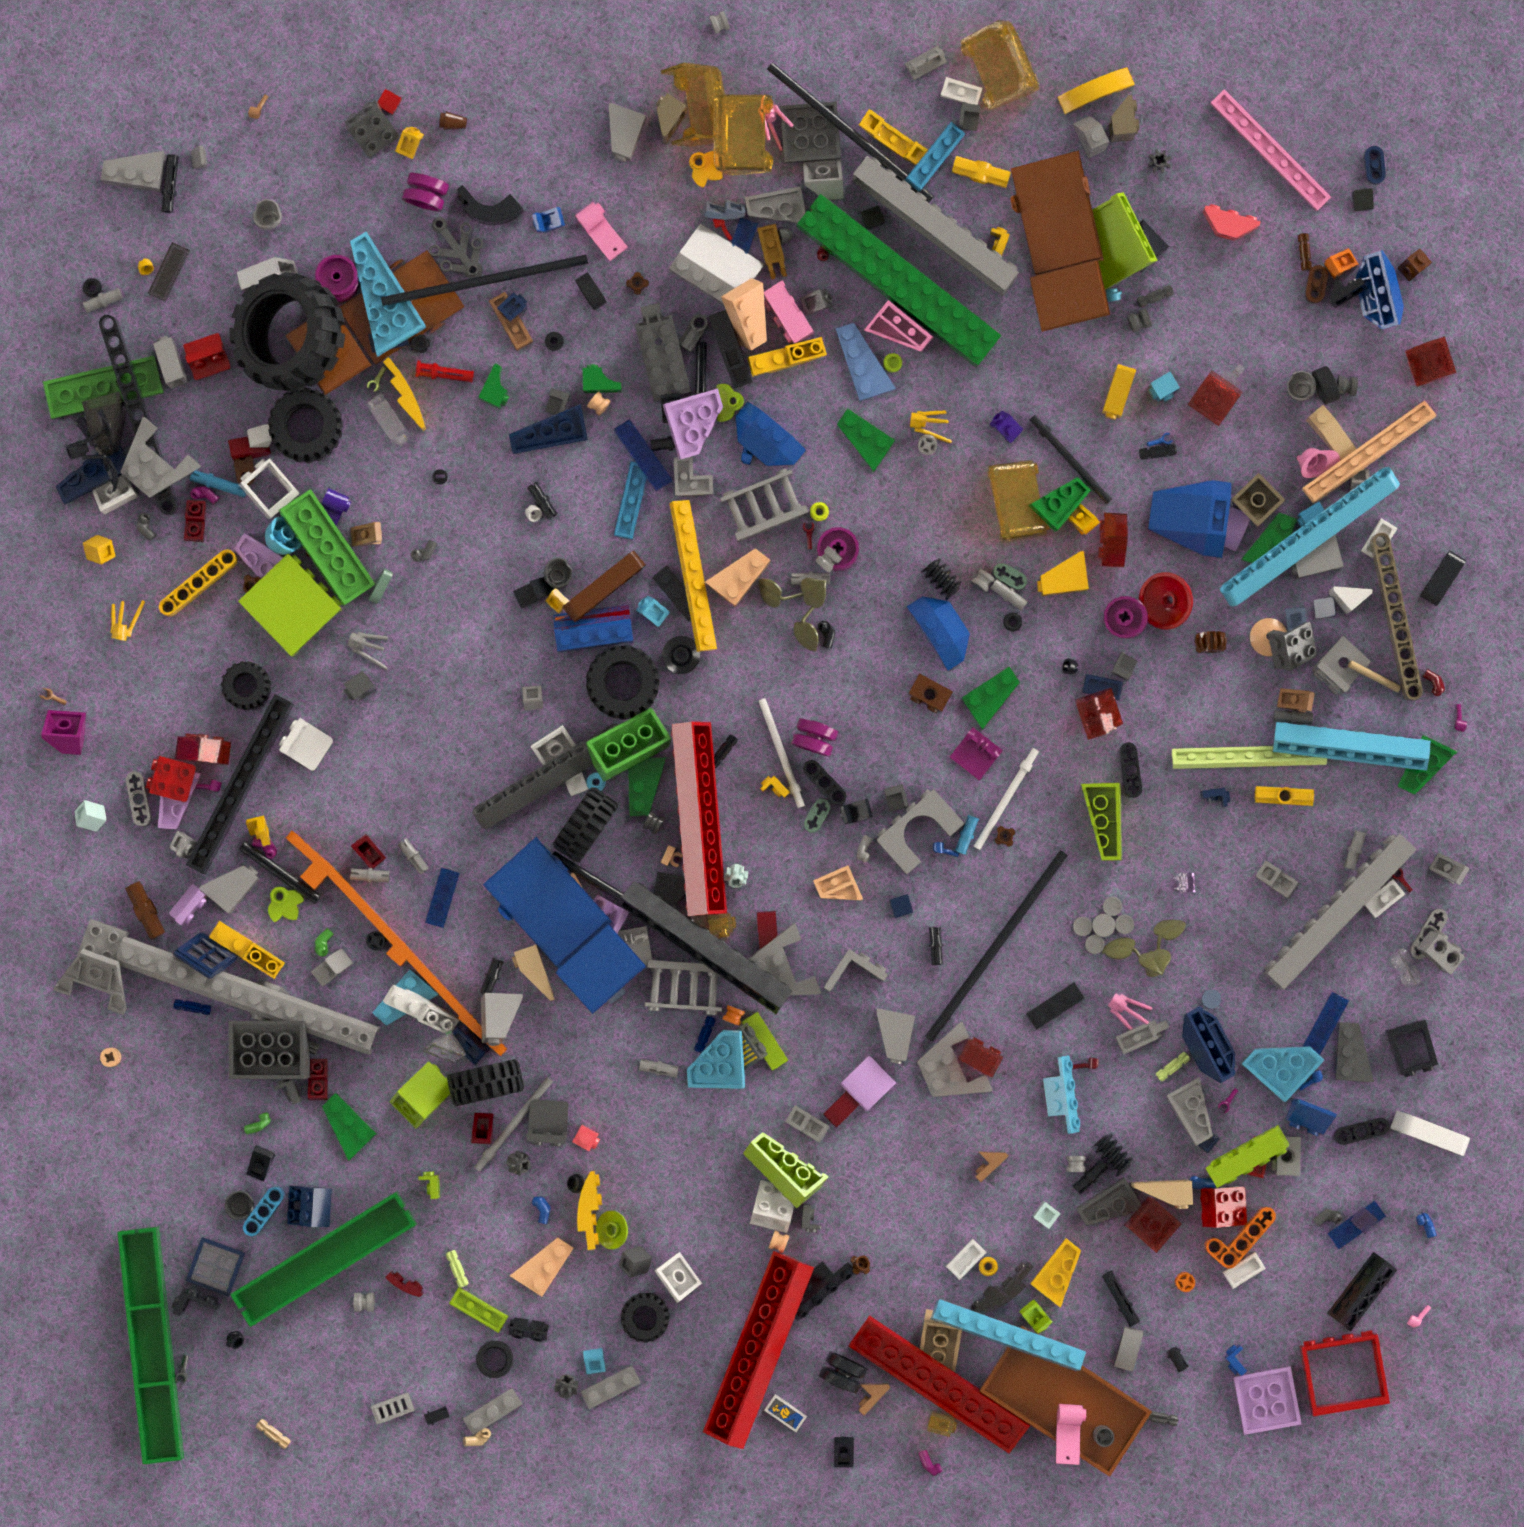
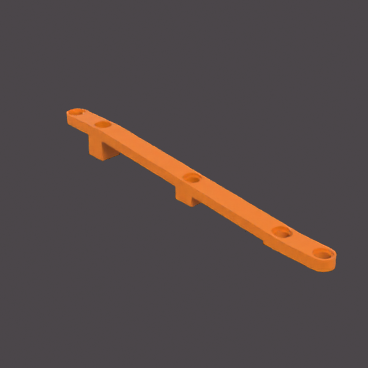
[285,830,507,1056]

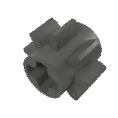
[1148,149,1171,174]
[507,1150,530,1176]
[554,1374,578,1399]

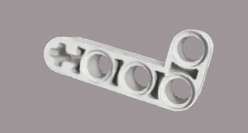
[1390,1111,1470,1156]

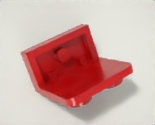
[145,756,196,802]
[1200,1186,1247,1228]

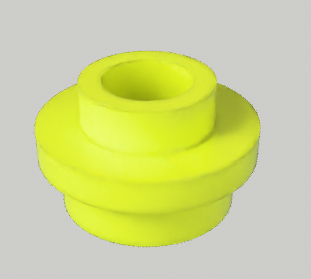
[810,502,829,521]

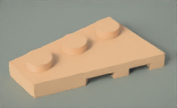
[510,1238,574,1297]

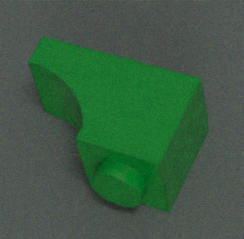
[478,363,510,409]
[583,364,622,393]

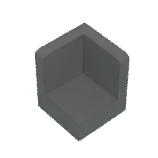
[959,103,981,131]
[545,388,570,415]
[1111,651,1137,681]
[884,784,909,812]
[619,1246,652,1278]

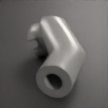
[856,835,873,862]

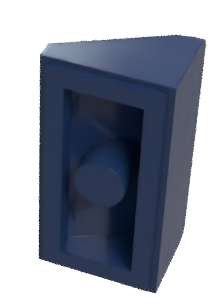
[447,1023,491,1065]

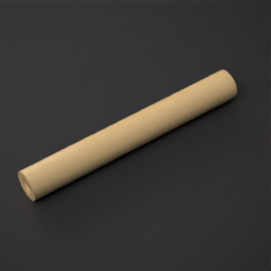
[1348,660,1401,692]

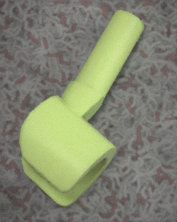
[367,366,386,392]

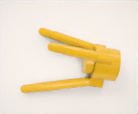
[910,410,952,443]
[110,600,145,641]

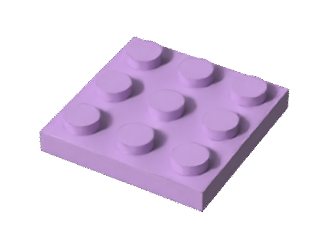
[1233,1366,1301,1435]

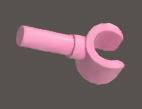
[1407,1305,1431,1328]

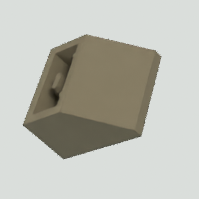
[1109,95,1139,143]

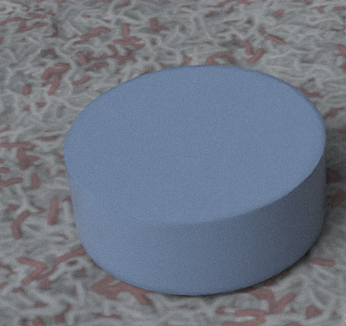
[1201,989,1221,1009]

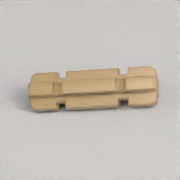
[256,1419,291,1449]

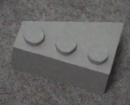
[101,151,166,192]

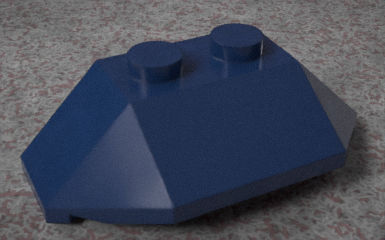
[1182,1006,1235,1083]

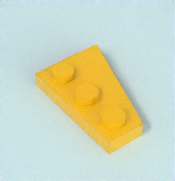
[1030,1238,1081,1308]

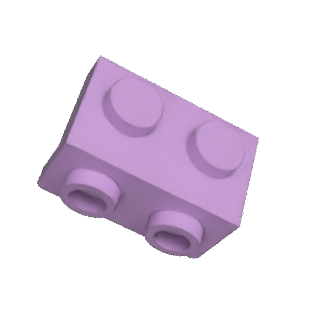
[169,884,207,926]

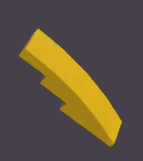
[383,357,426,431]

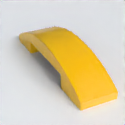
[1057,68,1135,114]
[858,109,928,166]

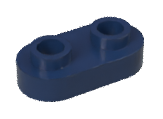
[1364,146,1386,185]

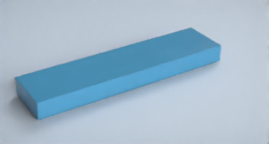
[904,121,965,192]
[614,461,650,540]

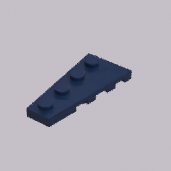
[509,404,588,454]
[55,435,127,505]

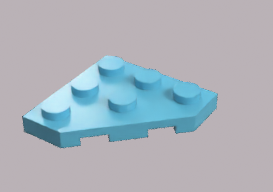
[687,1030,745,1089]
[1242,1046,1324,1102]

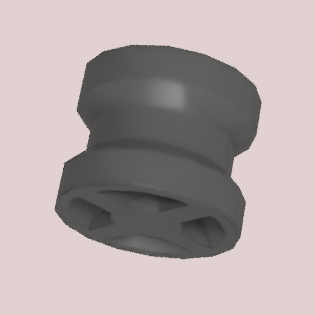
[642,811,665,835]

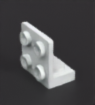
[750,1180,794,1233]

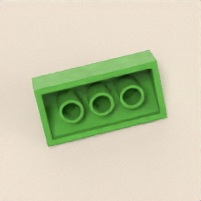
[586,708,671,782]

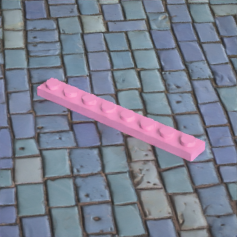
[1210,89,1331,211]

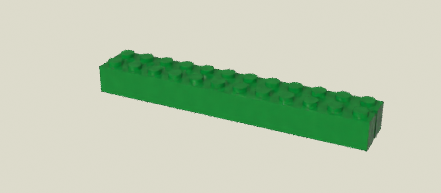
[796,194,1002,368]
[117,1226,184,1465]

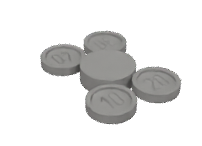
[1073,897,1134,954]

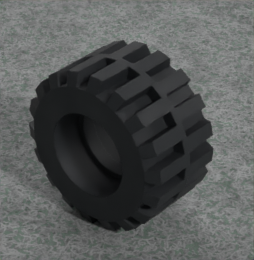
[221,661,271,710]
[621,1293,670,1343]

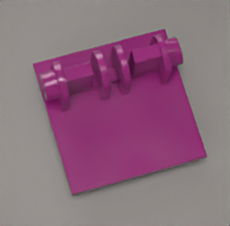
[950,727,1003,781]

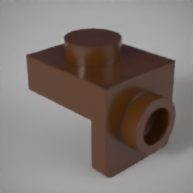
[1398,248,1432,281]

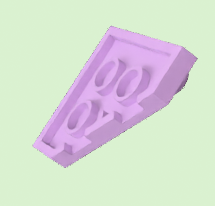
[663,388,723,460]

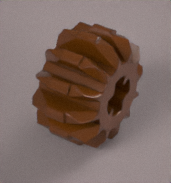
[1194,631,1227,654]

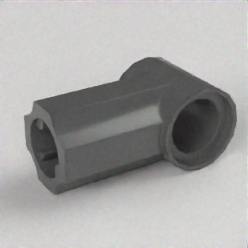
[678,314,708,352]

